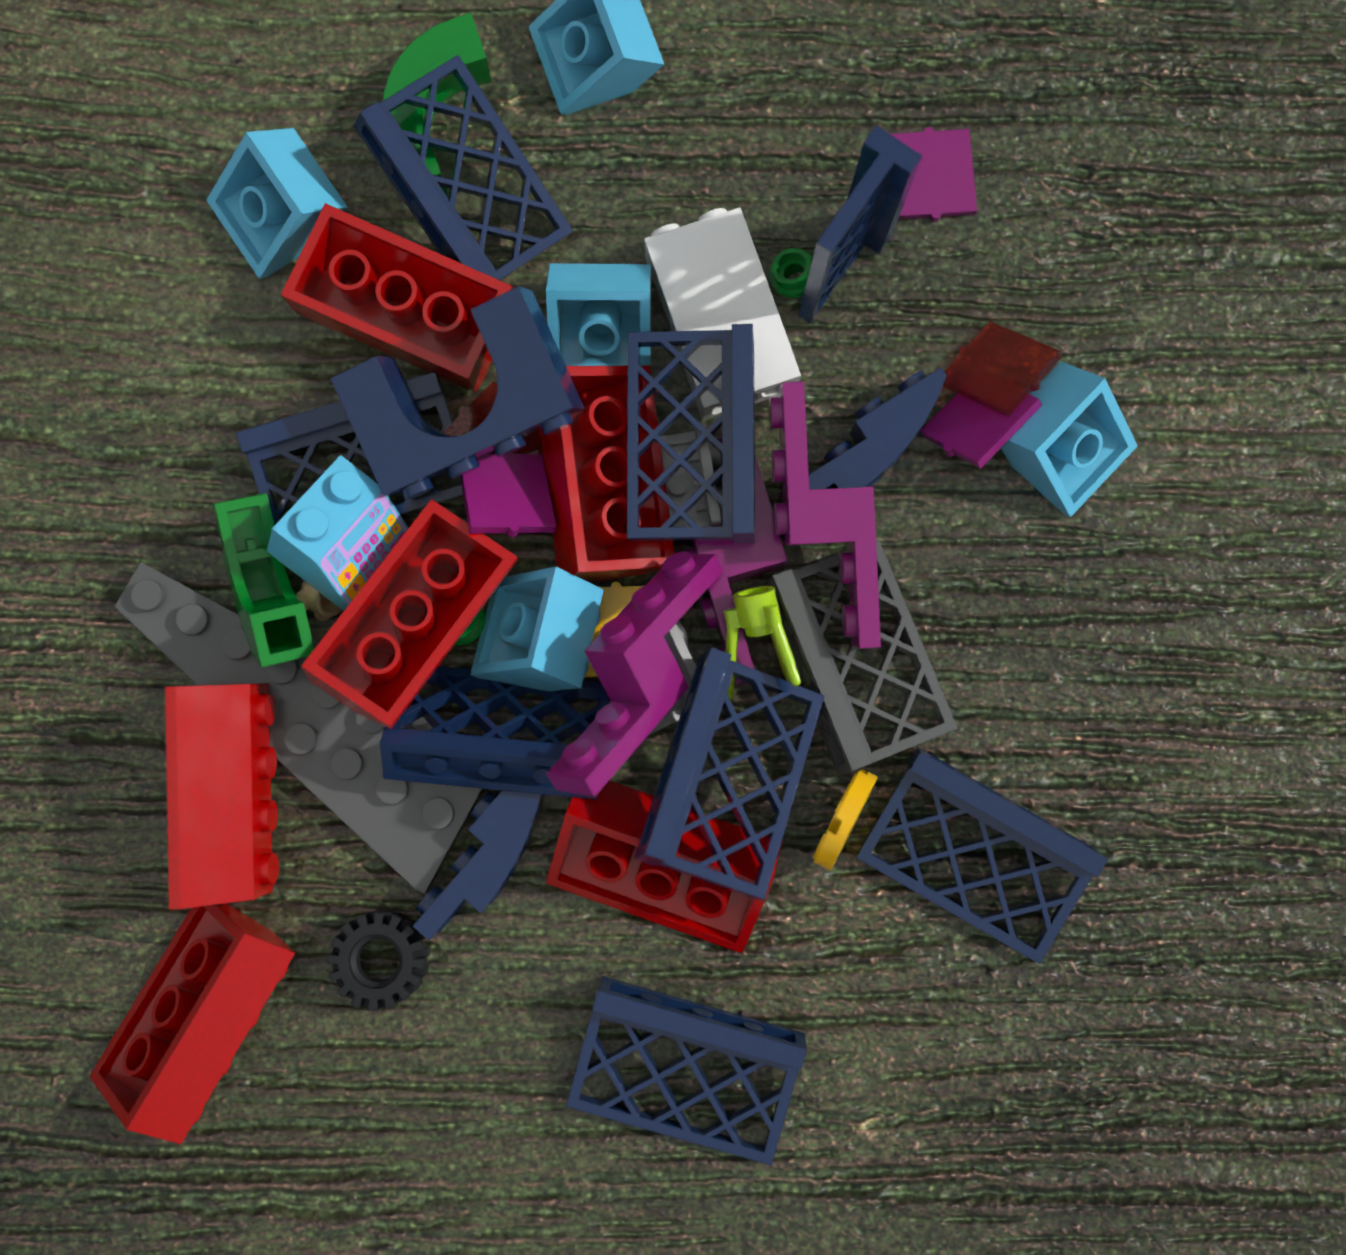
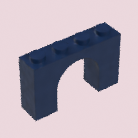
[330,286,584,500]

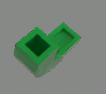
[383,13,492,194]
[212,493,314,667]

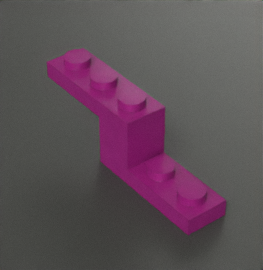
[769,381,881,648]
[686,436,787,688]
[546,551,723,797]

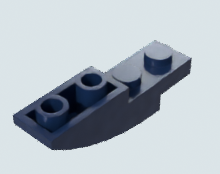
[777,368,947,503]
[413,790,545,940]

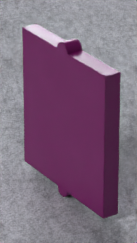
[890,127,977,222]
[920,370,1042,469]
[460,454,556,537]

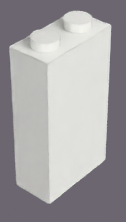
[644,207,801,421]

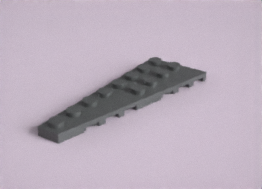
[114,562,484,894]

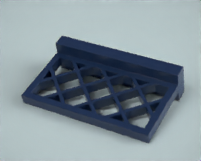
[353,55,573,280]
[798,125,923,323]
[627,324,755,543]
[236,372,463,525]
[634,647,824,901]
[380,666,610,799]
[856,746,1108,964]
[566,976,807,1165]

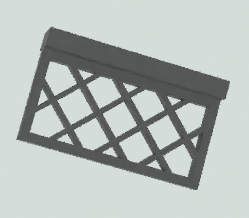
[762,539,958,776]

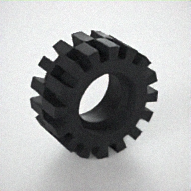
[327,910,430,1011]

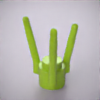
[724,586,801,702]

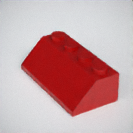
[281,203,513,394]
[540,365,675,582]
[301,499,518,729]
[165,683,279,909]
[545,780,783,954]
[89,903,295,1144]

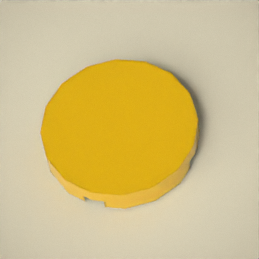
[812,769,878,871]

